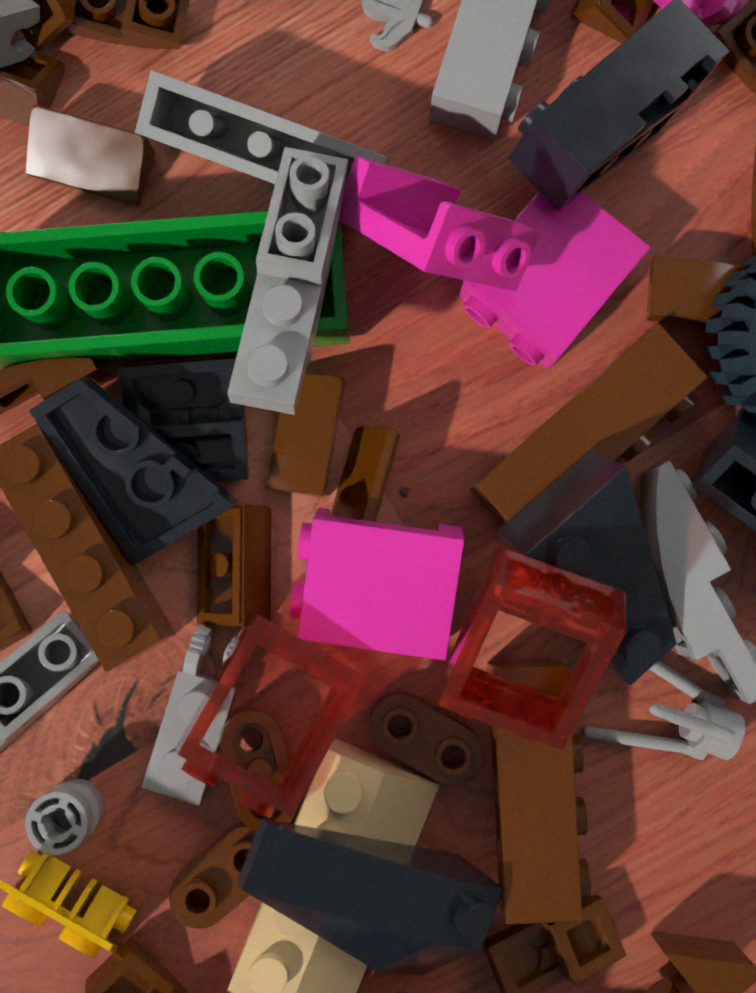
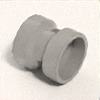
[25,778,105,856]

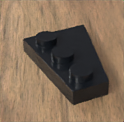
[29,376,239,566]

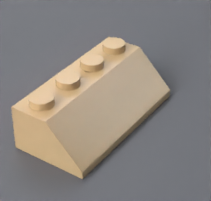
[227,736,440,993]

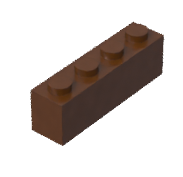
[470,323,707,526]
[0,423,175,672]
[487,659,591,924]

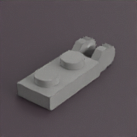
[141,625,247,806]

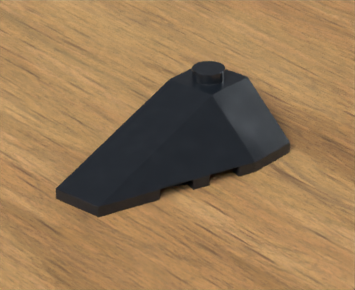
[236,818,504,975]

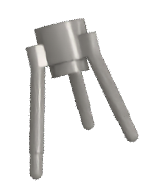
[581,660,745,760]

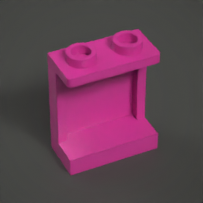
[339,156,540,291]
[459,192,651,369]
[290,508,464,661]

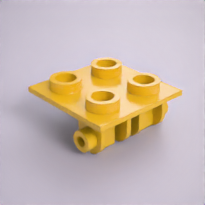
[0,851,137,958]

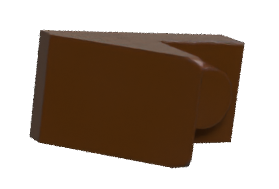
[645,932,756,993]

